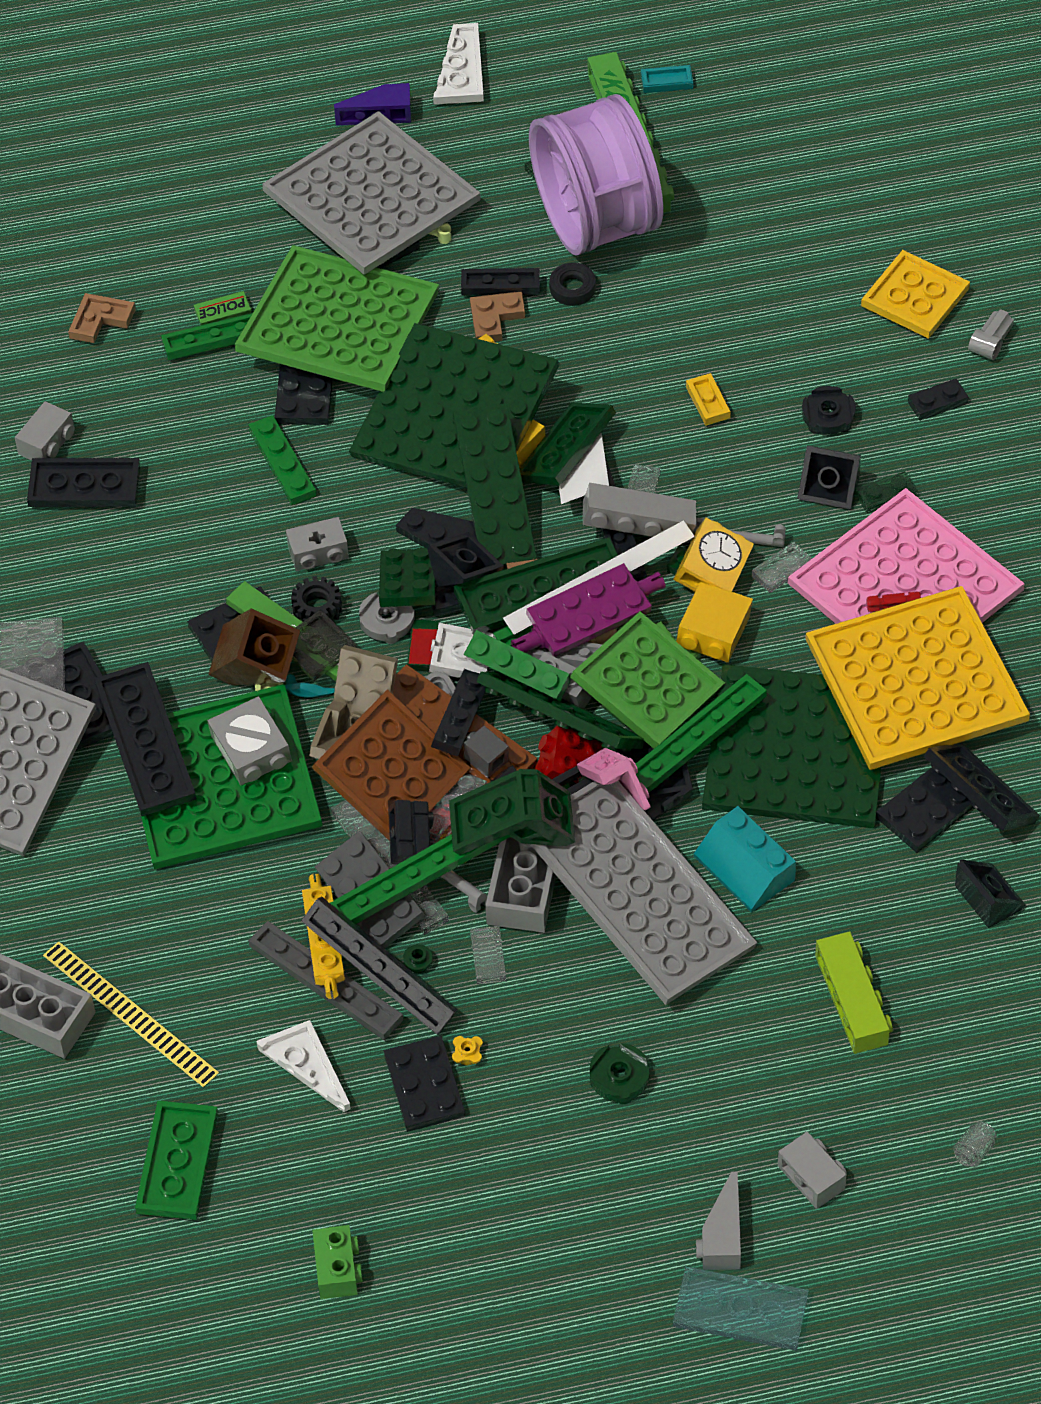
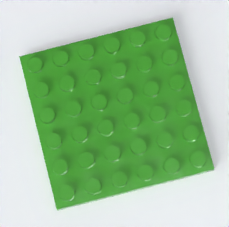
[235,245,439,392]

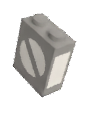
[207,696,292,785]

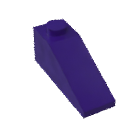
[334,83,411,126]

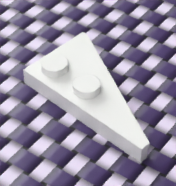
[256,1020,351,1112]

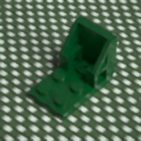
[449,769,575,855]

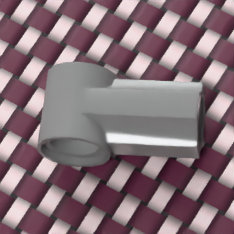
[968,309,1014,360]

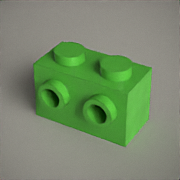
[312,1225,362,1300]

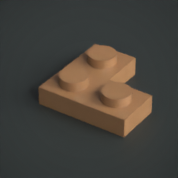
[470,292,525,342]
[68,293,136,343]

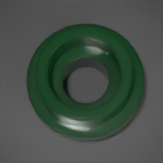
[403,944,433,973]

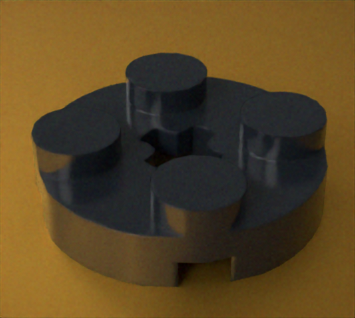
[802,386,856,434]

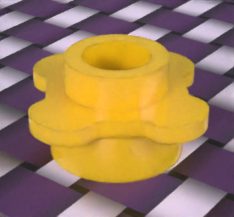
[452,1036,483,1065]

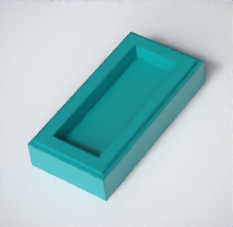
[641,65,693,93]

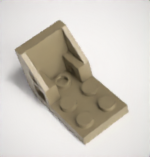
[309,645,398,759]

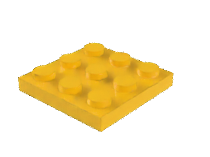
[861,250,970,339]

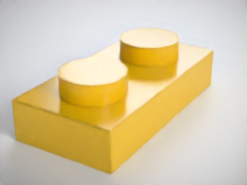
[686,373,730,426]

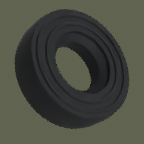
[549,263,596,306]

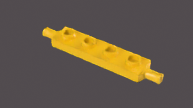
[302,874,345,999]

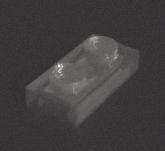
[752,542,812,593]

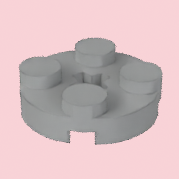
[359,592,415,644]

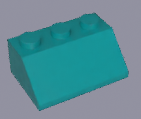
[694,806,796,913]

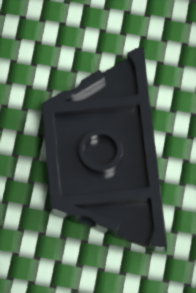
[624,742,693,821]

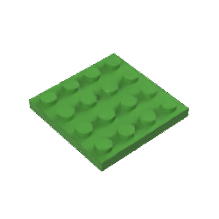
[570,612,725,748]

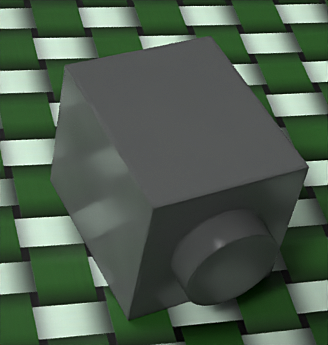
[464,726,509,778]

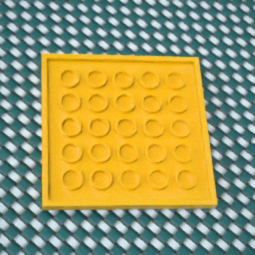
[806,586,1030,770]

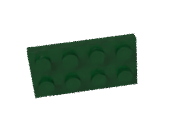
[520,402,616,486]

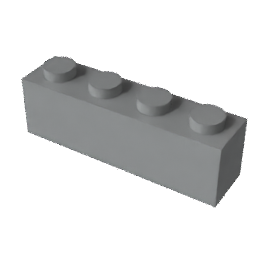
[583,482,696,543]

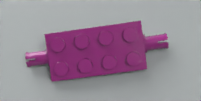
[511,563,666,657]

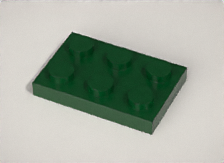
[379,547,436,607]

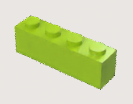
[815,931,893,1054]

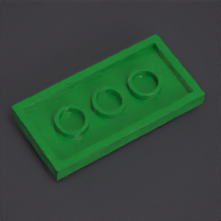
[135,1100,218,1220]

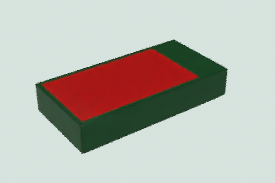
[407,620,440,671]

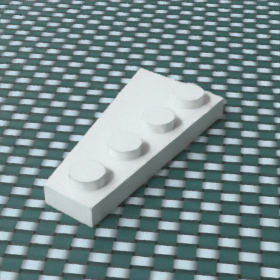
[433,23,484,104]

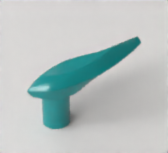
[285,674,335,698]

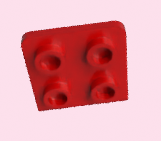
[535,726,604,784]

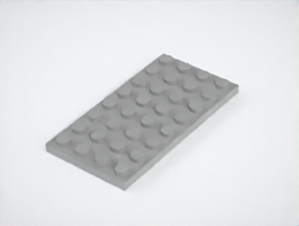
[530,781,757,1005]

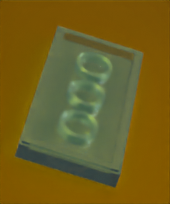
[673,1266,809,1351]

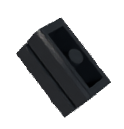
[388,800,435,865]

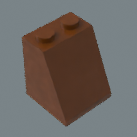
[208,608,300,686]

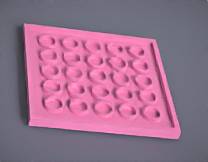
[788,488,1025,624]

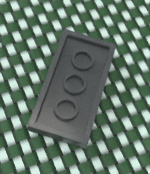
[314,831,426,949]

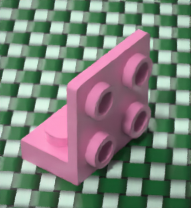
[577,748,650,810]

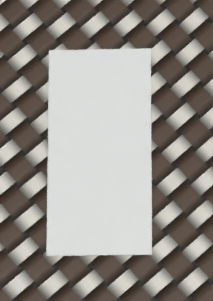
[559,433,609,504]

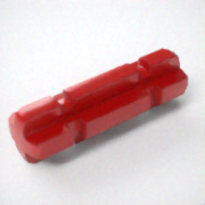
[866,591,921,613]

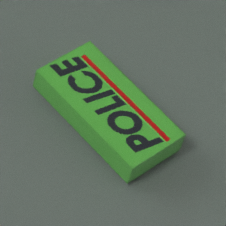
[194,291,251,326]

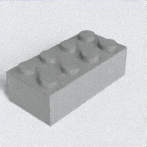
[486,837,556,933]
[0,954,96,1059]

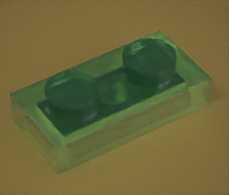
[855,471,917,514]

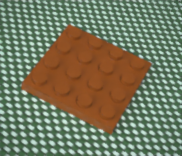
[312,689,470,841]

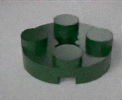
[590,1044,649,1104]

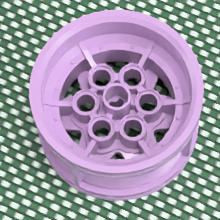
[529,94,663,255]

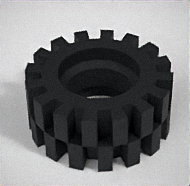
[291,576,342,629]

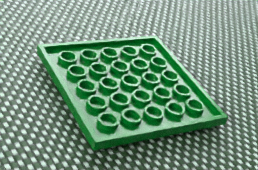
[141,684,323,869]

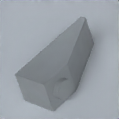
[696,1172,741,1270]

